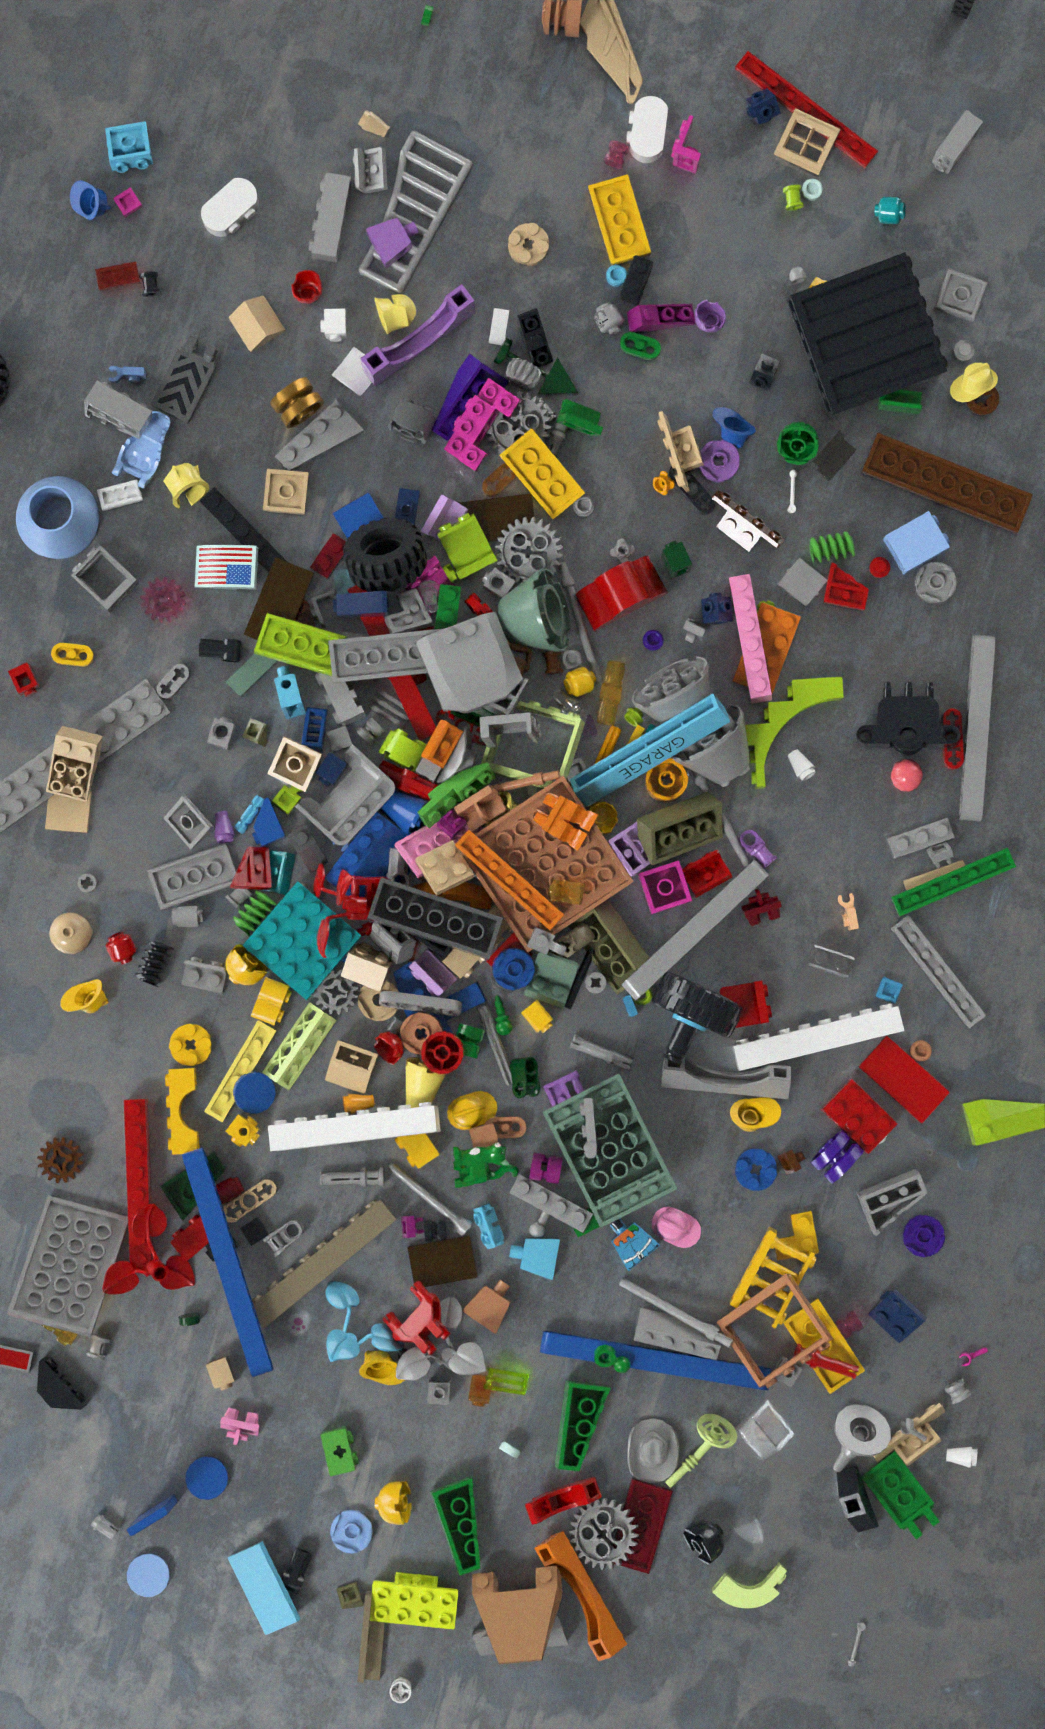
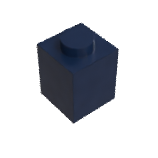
[316,752,348,787]

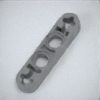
[379,991,462,1016]

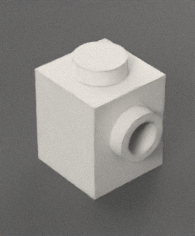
[321,309,347,342]

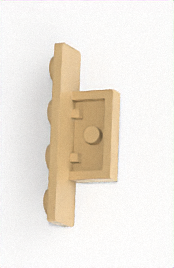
[657,411,704,492]
[873,1403,945,1467]

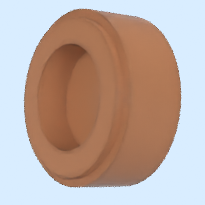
[910,1040,932,1061]

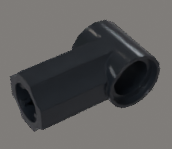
[199,639,242,663]
[282,1547,312,1595]

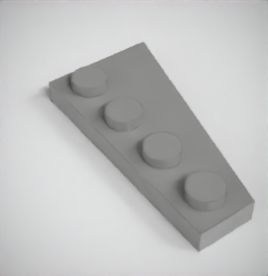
[274,400,364,471]

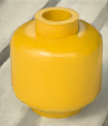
[563,666,596,697]

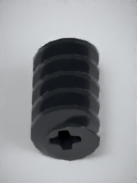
[135,941,174,987]

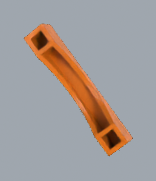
[534,1531,627,1661]

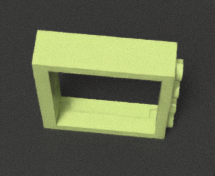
[481,698,585,789]

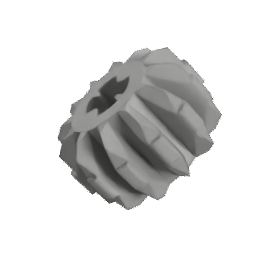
[505,358,542,390]

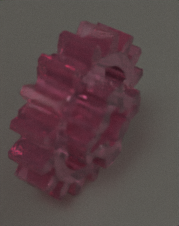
[140,577,186,623]

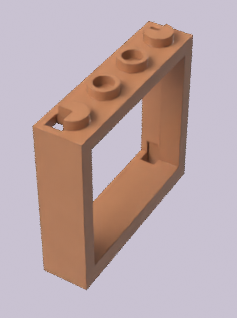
[717,1274,833,1388]

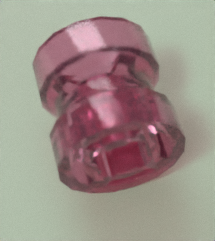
[603,140,629,169]
[835,1310,864,1340]

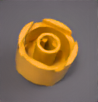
[645,758,688,802]

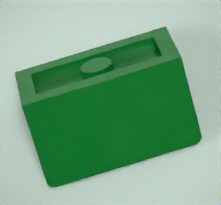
[878,390,922,414]
[556,399,603,437]

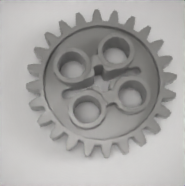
[486,391,552,454]
[495,517,563,583]
[569,1498,639,1570]

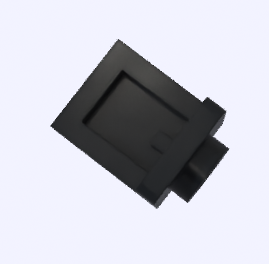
[749,353,781,391]

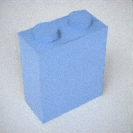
[883,511,950,575]

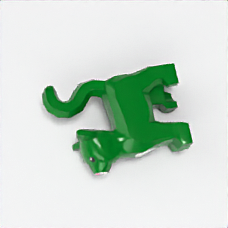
[453,1143,519,1188]

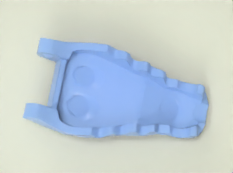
[112,411,171,489]

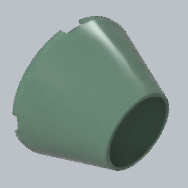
[498,568,571,652]

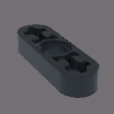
[669,466,715,515]

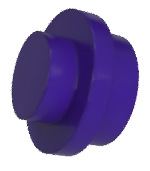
[643,630,664,651]

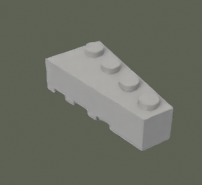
[315,673,366,726]

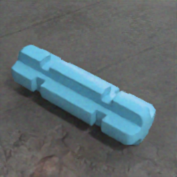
[234,795,264,834]

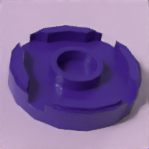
[902,1215,945,1257]

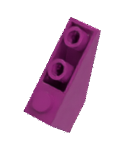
[627,304,695,332]

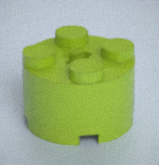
[378,728,427,773]

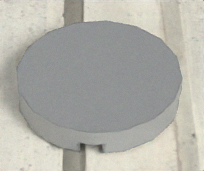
[914,561,957,604]

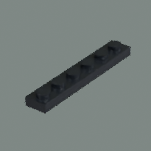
[200,487,287,573]

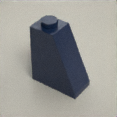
[333,591,389,617]

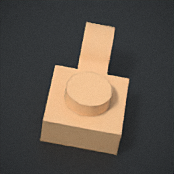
[837,893,859,931]

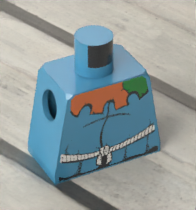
[610,1218,660,1271]

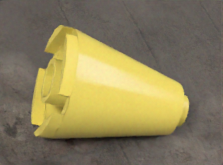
[406,1057,446,1108]

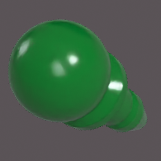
[495,995,513,1036]

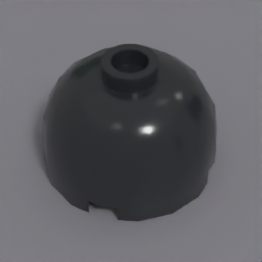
[683,1520,724,1565]

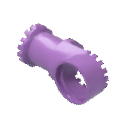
[739,830,777,869]

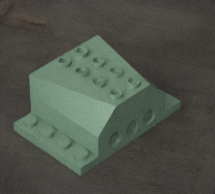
[543,1073,677,1228]

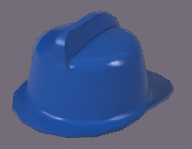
[70,180,111,220]
[712,407,756,448]

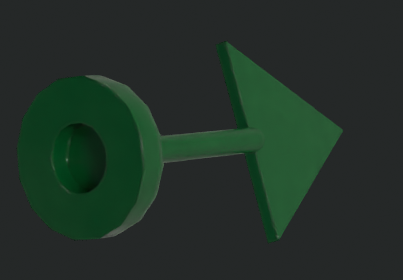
[493,336,578,394]

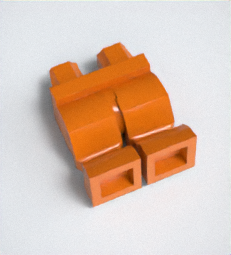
[533,793,598,851]

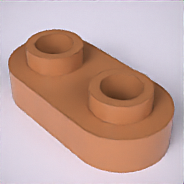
[485,1117,526,1139]

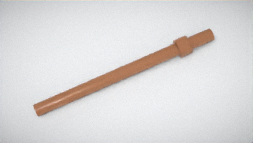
[491,770,561,793]

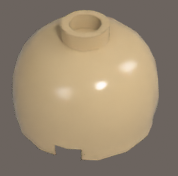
[49,912,93,954]

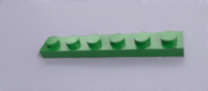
[891,848,1016,917]

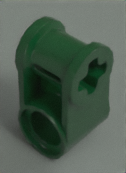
[510,1057,540,1099]

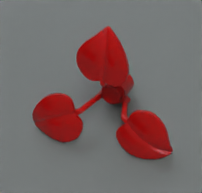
[313,863,367,958]
[102,1203,195,1295]

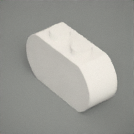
[626,96,668,163]
[201,178,259,237]

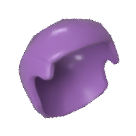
[694,300,726,333]

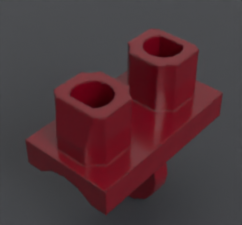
[741,889,782,926]

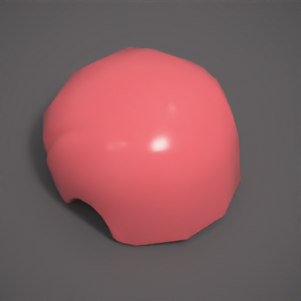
[891,758,923,792]

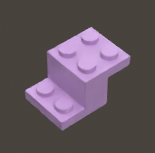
[607,822,650,877]

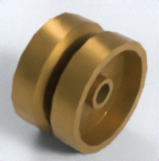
[270,377,324,429]

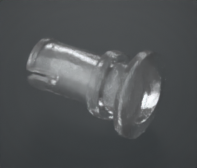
[418,580,439,613]

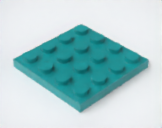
[242,881,362,1000]

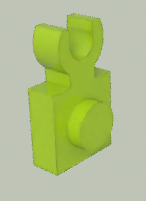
[271,785,304,815]

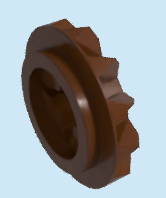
[967,387,999,416]

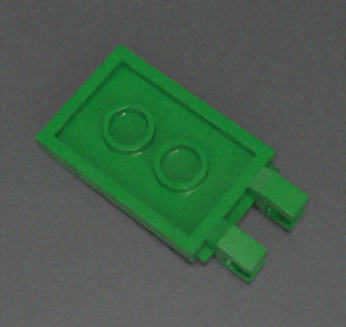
[861,1451,940,1540]

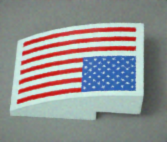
[195,545,259,590]

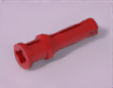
[793,1344,859,1379]

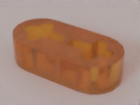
[482,463,516,497]

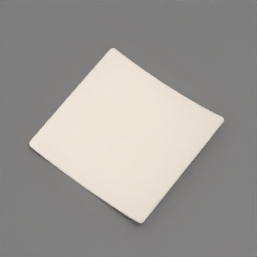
[332,347,372,396]

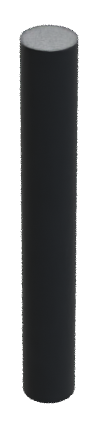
[564,949,596,1010]

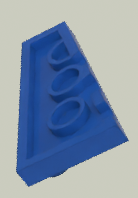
[393,962,454,1056]

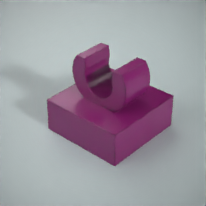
[437,809,467,839]
[401,1215,424,1238]

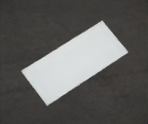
[488,308,509,345]

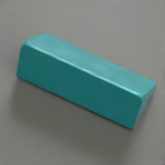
[262,850,296,895]

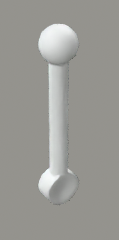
[788,470,798,513]

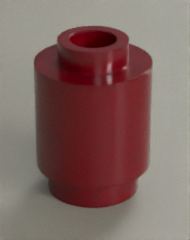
[216,1176,245,1205]

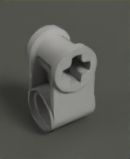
[263,1220,304,1257]

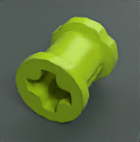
[782,185,804,211]

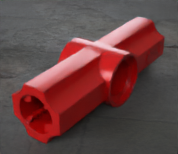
[378,760,438,801]

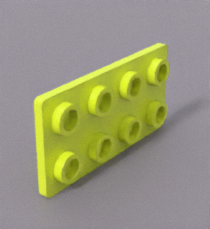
[370,1572,458,1629]

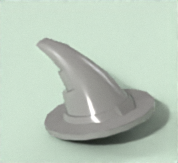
[833,1404,891,1472]

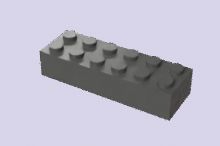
[367,877,503,960]

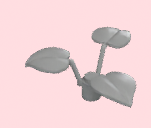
[396,1297,487,1381]

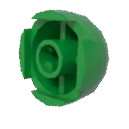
[777,421,819,465]

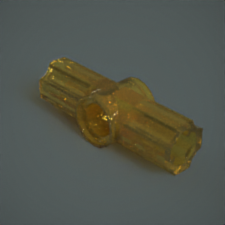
[597,661,625,726]

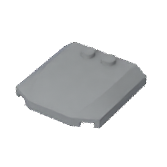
[416,612,523,713]

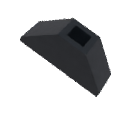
[517,308,553,367]
[37,1356,87,1410]
[837,1465,879,1533]

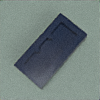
[395,488,420,525]

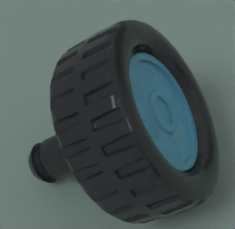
[652,972,743,1064]

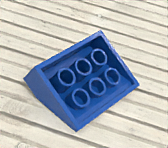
[325,812,411,897]

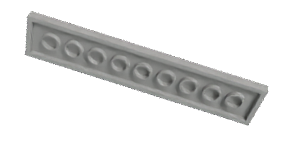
[0,679,171,834]

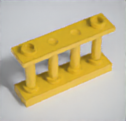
[730,1226,817,1329]

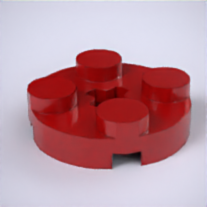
[464,592,499,620]

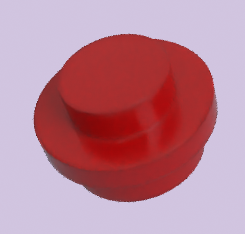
[869,557,890,578]

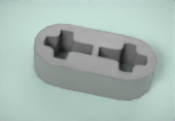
[156,664,190,700]

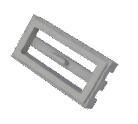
[368,689,409,729]

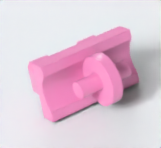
[220,1408,259,1445]

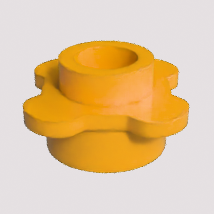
[653,471,675,495]

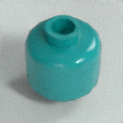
[874,197,906,224]

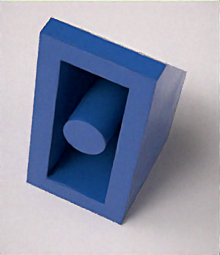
[252,798,287,847]

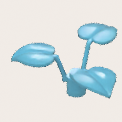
[325,1281,404,1362]

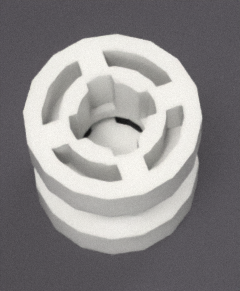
[390,1677,412,1703]

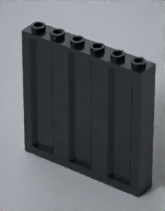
[786,252,948,417]

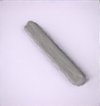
[478,1005,512,1086]

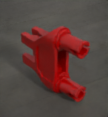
[383,1281,450,1355]

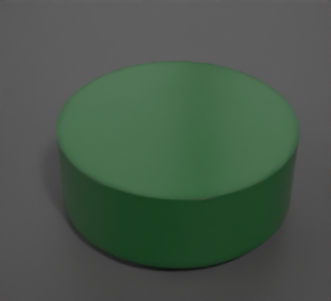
[421,4,434,27]

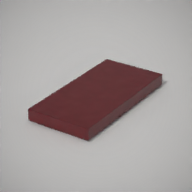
[613,1478,673,1574]

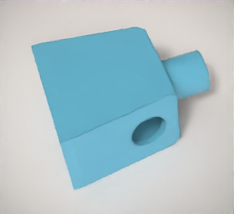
[274,666,306,719]
[509,1238,560,1280]

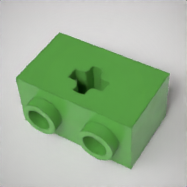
[320,1426,359,1477]

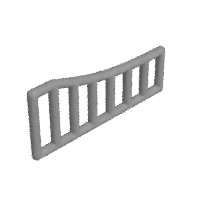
[359,131,473,293]

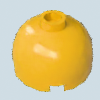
[225,944,268,986]
[375,1481,412,1525]

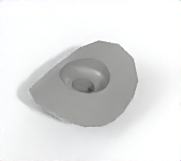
[436,727,476,783]
[627,1418,679,1483]

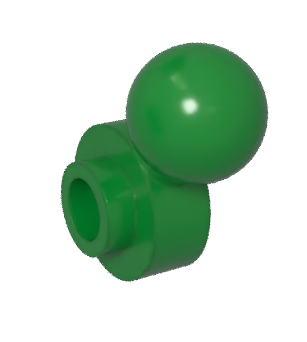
[594,1345,630,1373]

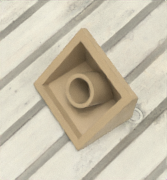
[228,295,286,352]
[268,736,322,792]

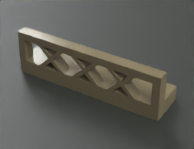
[357,1591,385,1683]

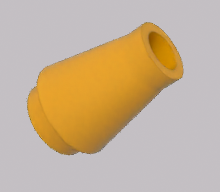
[343,1094,375,1114]

